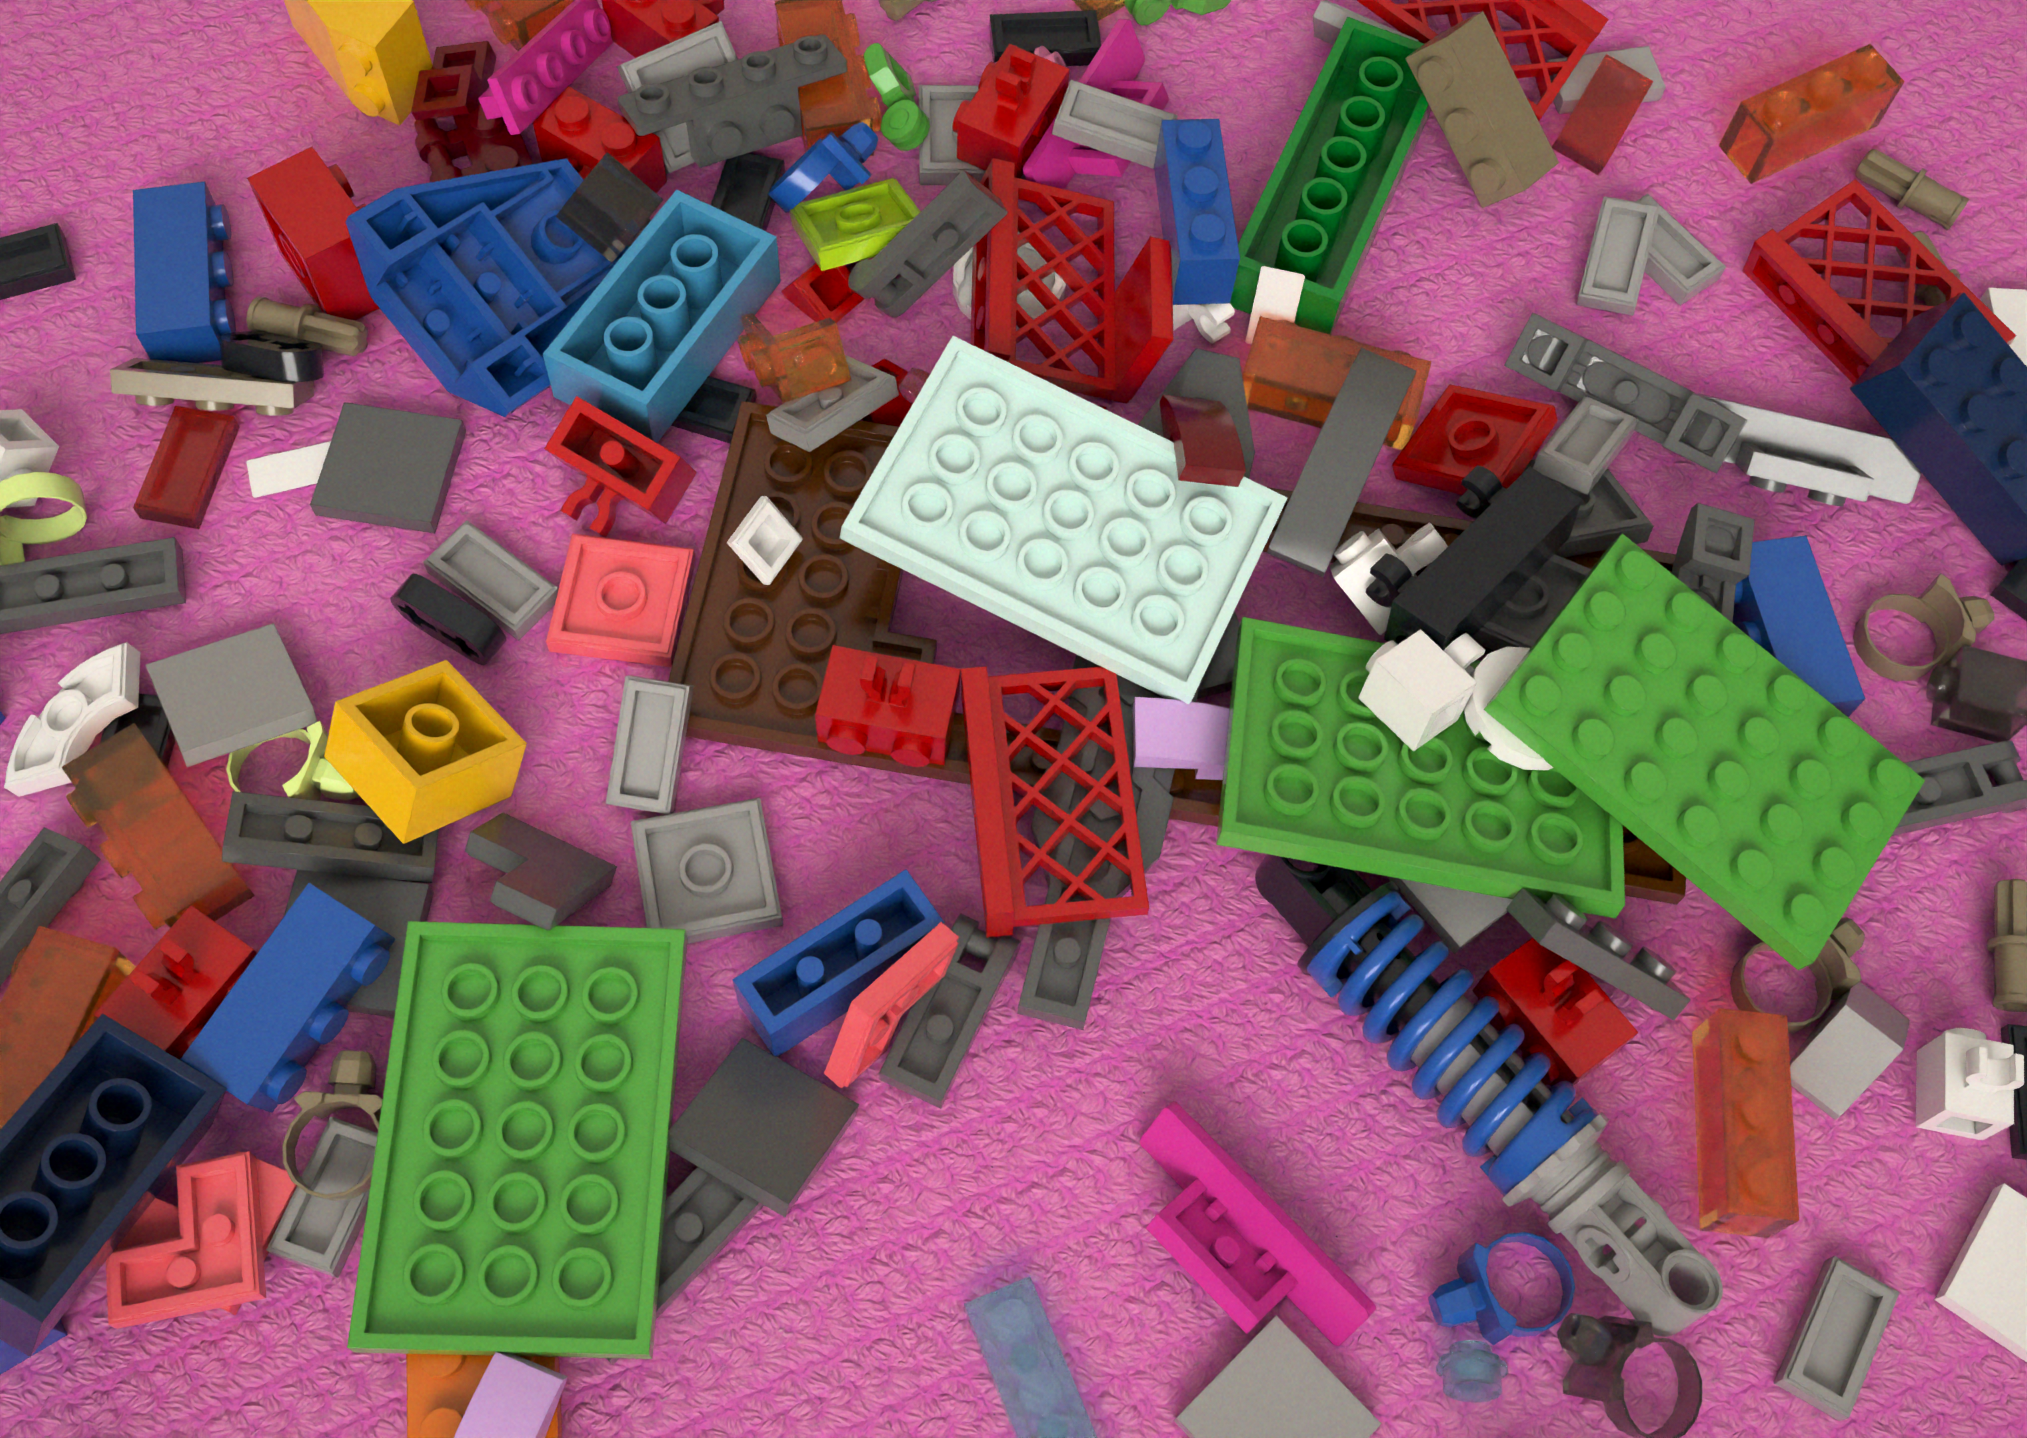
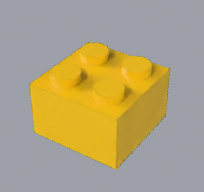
[324,660,527,844]

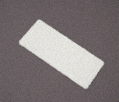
[1245,266,1305,351]
[246,441,331,498]

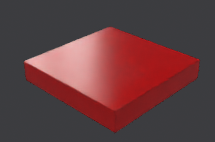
[1109,236,1174,404]
[1392,384,1558,495]

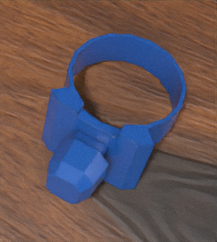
[767,122,878,213]
[1428,1232,1575,1345]

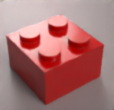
[247,146,379,321]

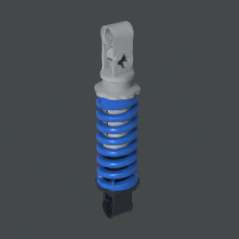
[1255,854,1723,1337]

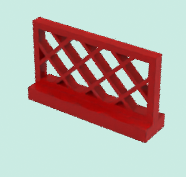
[1357,0,1609,121]
[970,158,1115,400]
[1742,179,2016,384]
[961,666,1149,938]

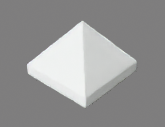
[727,496,803,585]

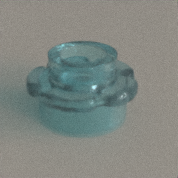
[1436,1340,1508,1403]

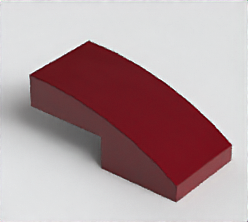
[411,41,496,120]
[1159,394,1246,487]

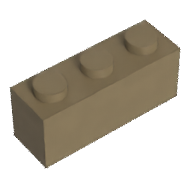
[1405,11,1559,208]

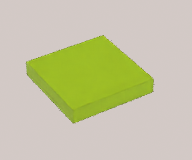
[789,178,921,271]

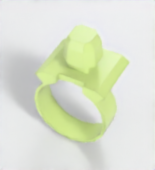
[0,472,87,566]
[226,721,359,801]

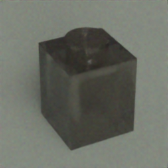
[556,152,663,263]
[1926,645,2027,743]

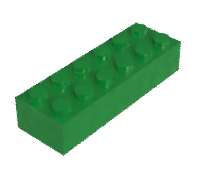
[1230,17,1432,343]

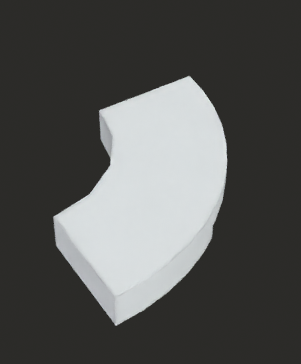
[4,642,141,797]

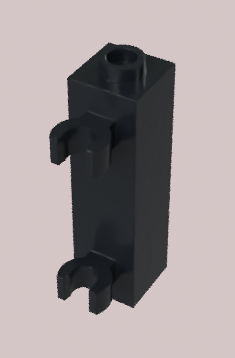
[1365,466,1582,651]

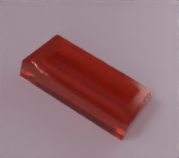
[1552,54,1653,175]
[133,406,240,529]

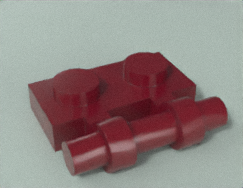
[414,104,533,182]

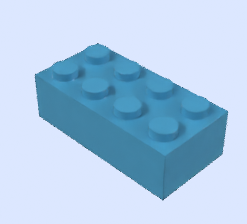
[543,189,781,443]

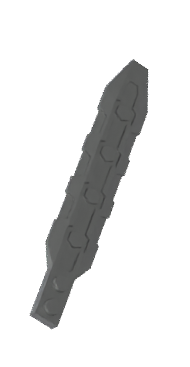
[1017,348,1255,1030]

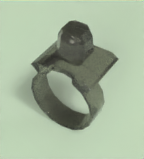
[1557,1313,1702,1438]

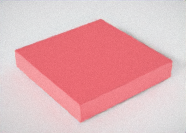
[546,533,696,667]

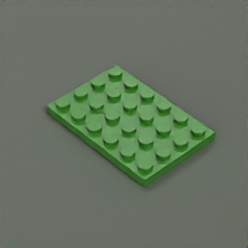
[1483,533,1925,970]
[1216,617,1625,919]
[347,921,688,1359]

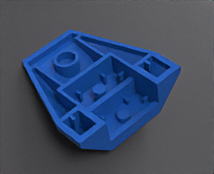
[345,158,633,417]

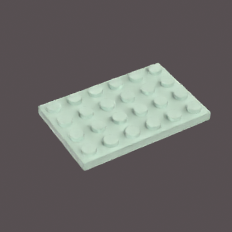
[839,336,1287,704]

